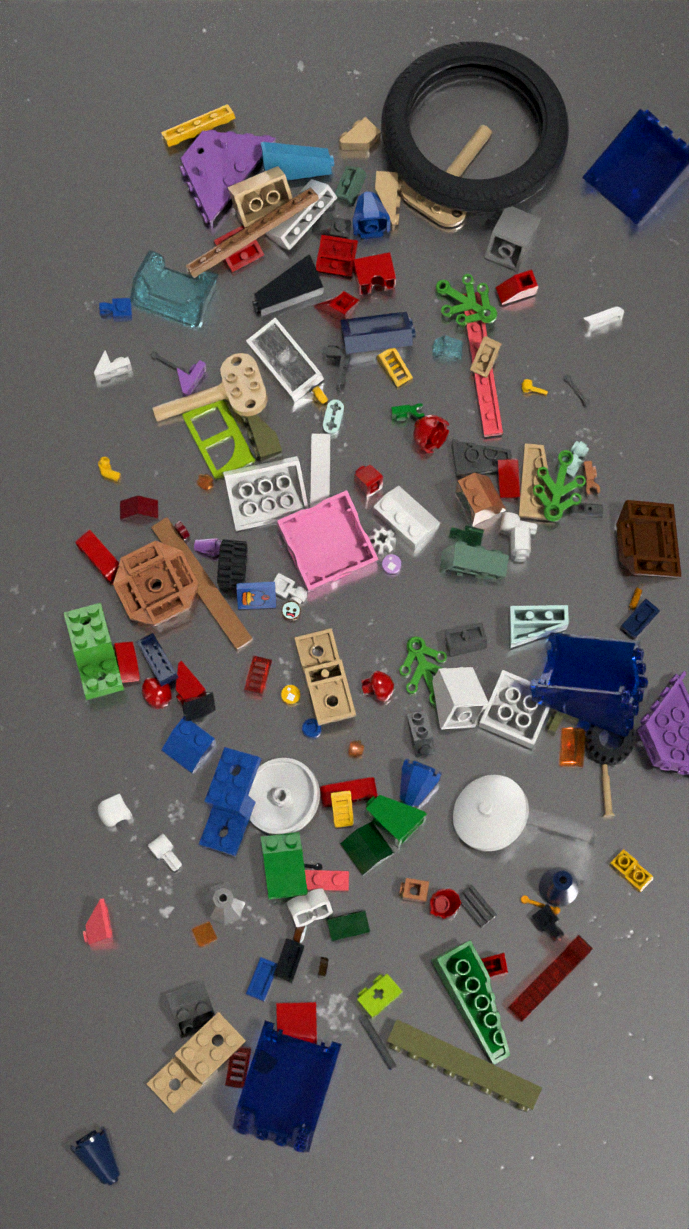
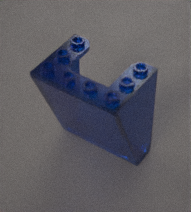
[582,108,689,227]
[530,632,648,737]
[233,1020,342,1153]

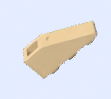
[375,171,402,231]

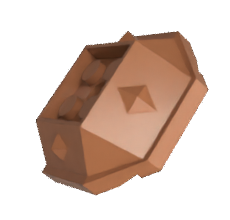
[113,541,199,626]

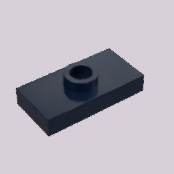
[620,599,660,640]

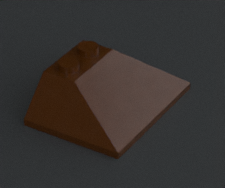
[616,500,682,578]

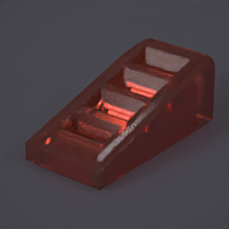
[244,655,272,697]
[225,1045,252,1089]

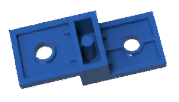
[199,747,262,857]

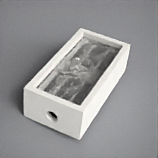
[246,318,324,402]

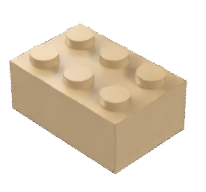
[227,166,293,227]

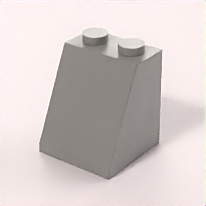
[484,206,541,271]

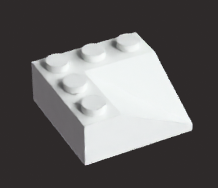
[479,670,556,749]

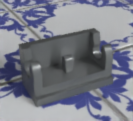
[445,622,487,657]

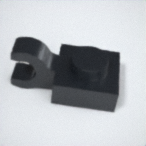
[531,904,565,940]

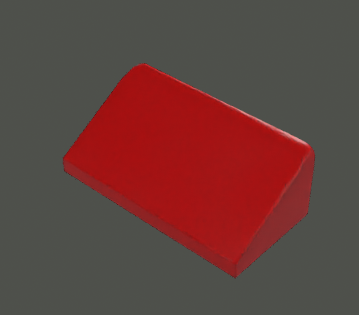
[497,458,520,498]

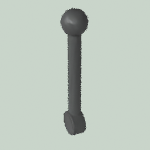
[151,351,185,372]
[564,374,590,406]

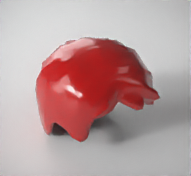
[142,677,172,709]
[429,889,461,919]

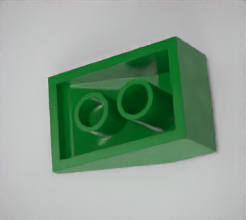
[260,832,308,900]

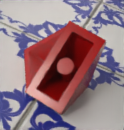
[313,291,360,321]

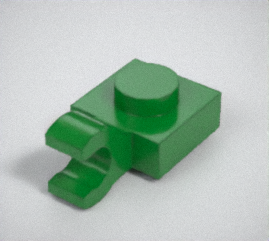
[391,403,425,421]

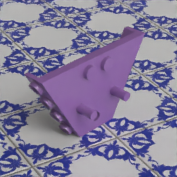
[179,130,276,228]
[637,671,689,775]

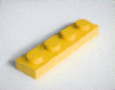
[161,104,236,147]

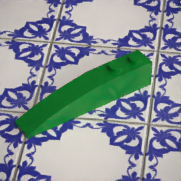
[431,940,510,1065]

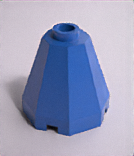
[353,191,390,240]
[400,758,442,807]

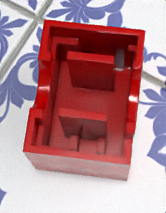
[353,252,396,295]

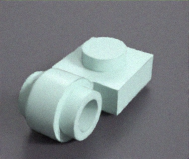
[557,441,589,479]

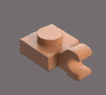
[582,461,600,496]

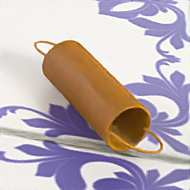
[629,585,643,613]

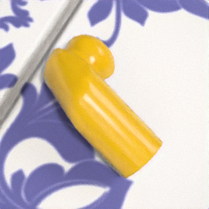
[98,456,121,482]

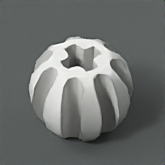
[368,526,396,555]

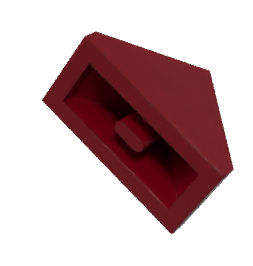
[120,495,158,520]

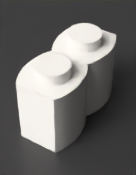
[510,527,531,562]
[286,888,333,927]

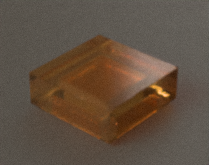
[192,921,218,948]

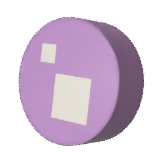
[382,554,401,574]

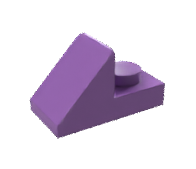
[177,360,207,397]

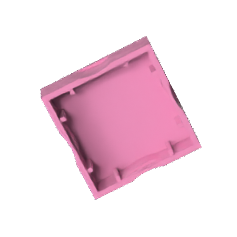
[276,490,379,593]

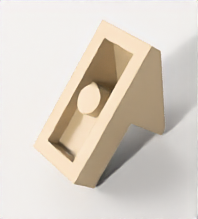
[470,336,502,378]

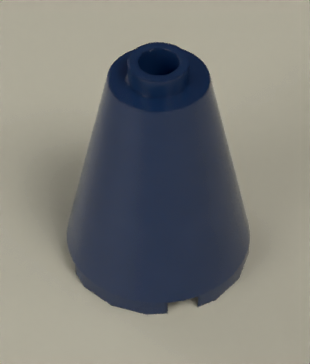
[539,867,578,906]
[70,1126,120,1186]

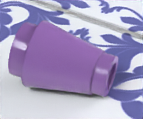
[194,538,222,557]

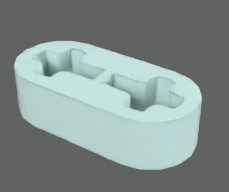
[323,400,344,436]

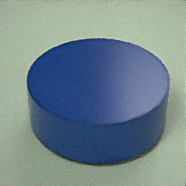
[302,718,321,739]

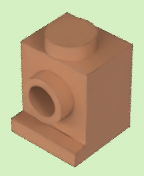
[399,878,429,904]

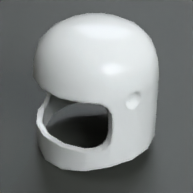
[98,794,133,827]

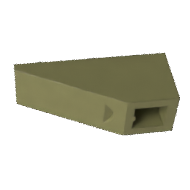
[242,406,282,462]

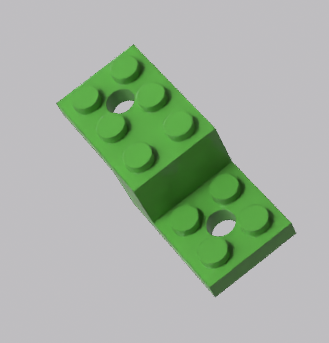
[64,603,124,700]

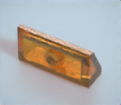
[560,728,585,768]

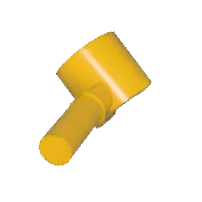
[522,379,548,395]

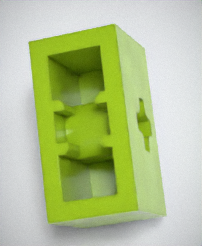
[357,974,403,1019]

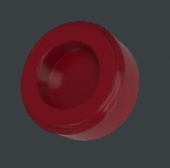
[174,521,190,540]

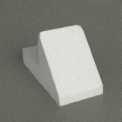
[94,350,132,382]

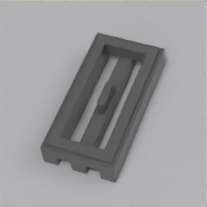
[459,884,497,928]

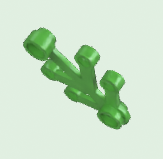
[436,274,497,326]
[533,450,586,522]
[399,636,447,707]

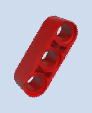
[75,529,119,583]
[319,777,378,807]

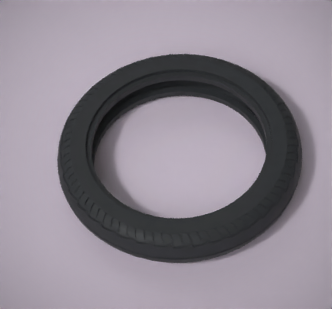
[381,41,569,212]

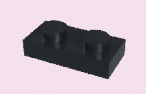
[273,938,304,983]

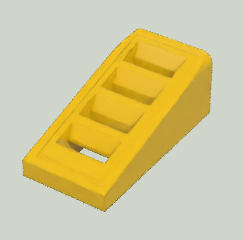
[376,348,413,387]
[331,791,354,828]

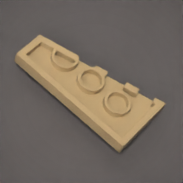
[519,443,556,521]

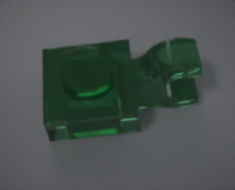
[449,525,484,547]

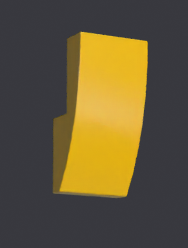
[610,849,654,892]

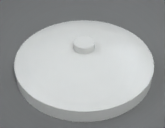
[248,758,320,835]
[453,775,529,851]

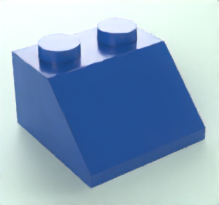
[161,716,216,773]

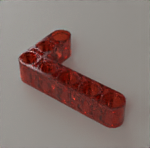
[508,935,593,1022]

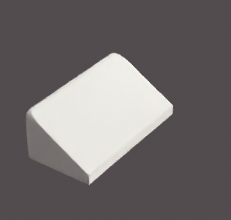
[583,307,624,331]

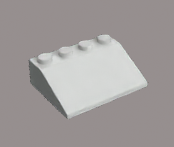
[223,456,309,531]

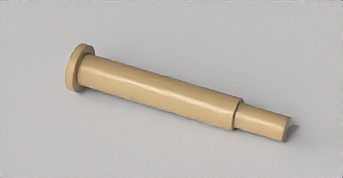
[602,764,615,818]

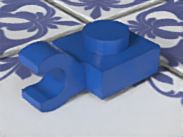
[99,298,132,319]

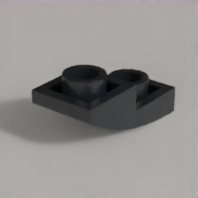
[183,692,216,721]

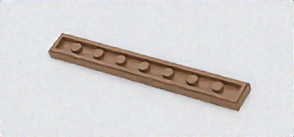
[185,187,319,278]
[151,517,253,650]

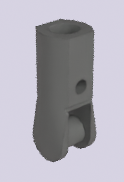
[569,503,603,518]

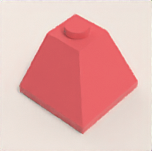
[83,898,114,947]

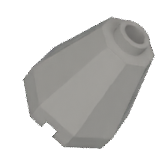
[203,882,246,925]

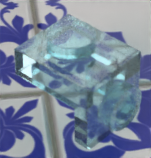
[432,335,463,361]

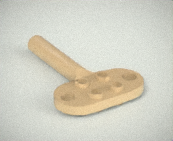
[401,125,492,227]
[152,353,268,422]

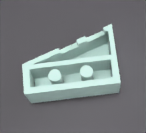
[509,605,569,648]

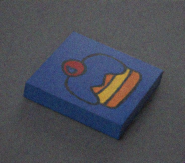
[237,582,276,609]

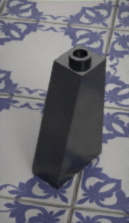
[252,255,324,316]

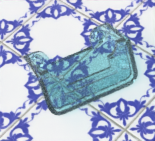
[130,250,219,327]

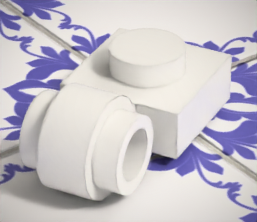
[273,573,308,605]

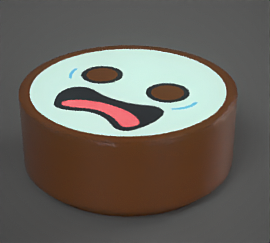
[293,925,307,944]

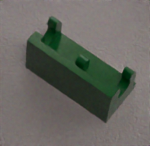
[326,910,370,941]

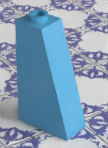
[261,142,334,181]

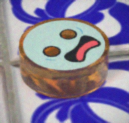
[282,601,301,621]

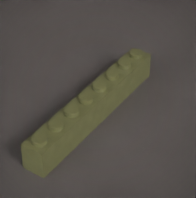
[386,1019,542,1112]

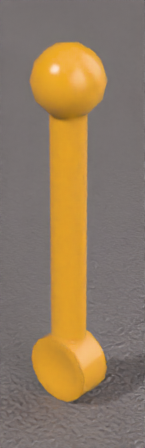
[521,895,561,914]

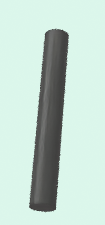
[360,1015,397,1070]

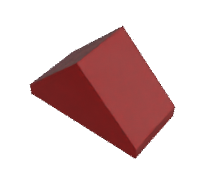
[481,953,508,978]

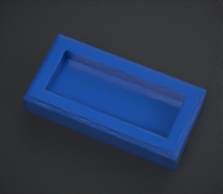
[246,957,277,1002]

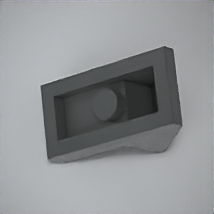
[312,212,351,239]

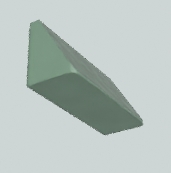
[335,166,367,205]

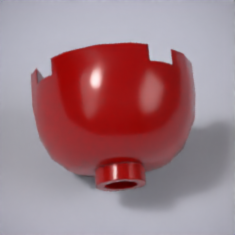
[413,415,450,453]

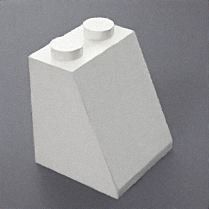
[432,667,489,729]

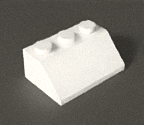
[373,486,440,551]

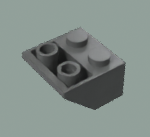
[166,981,215,1038]

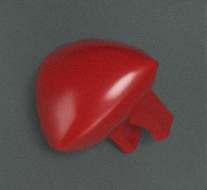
[361,671,394,702]

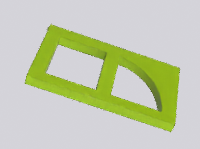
[182,400,256,481]

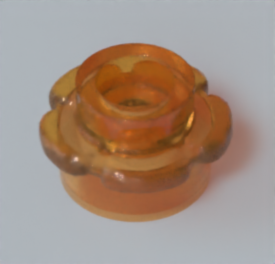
[196,474,214,491]
[348,740,364,758]

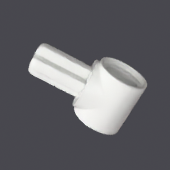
[499,512,537,536]
[147,833,182,871]

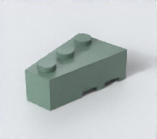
[439,541,509,581]

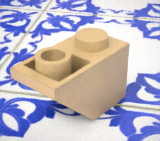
[339,117,381,151]

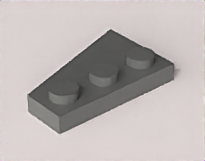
[452,439,512,477]

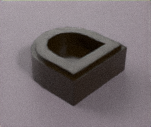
[318,957,329,978]

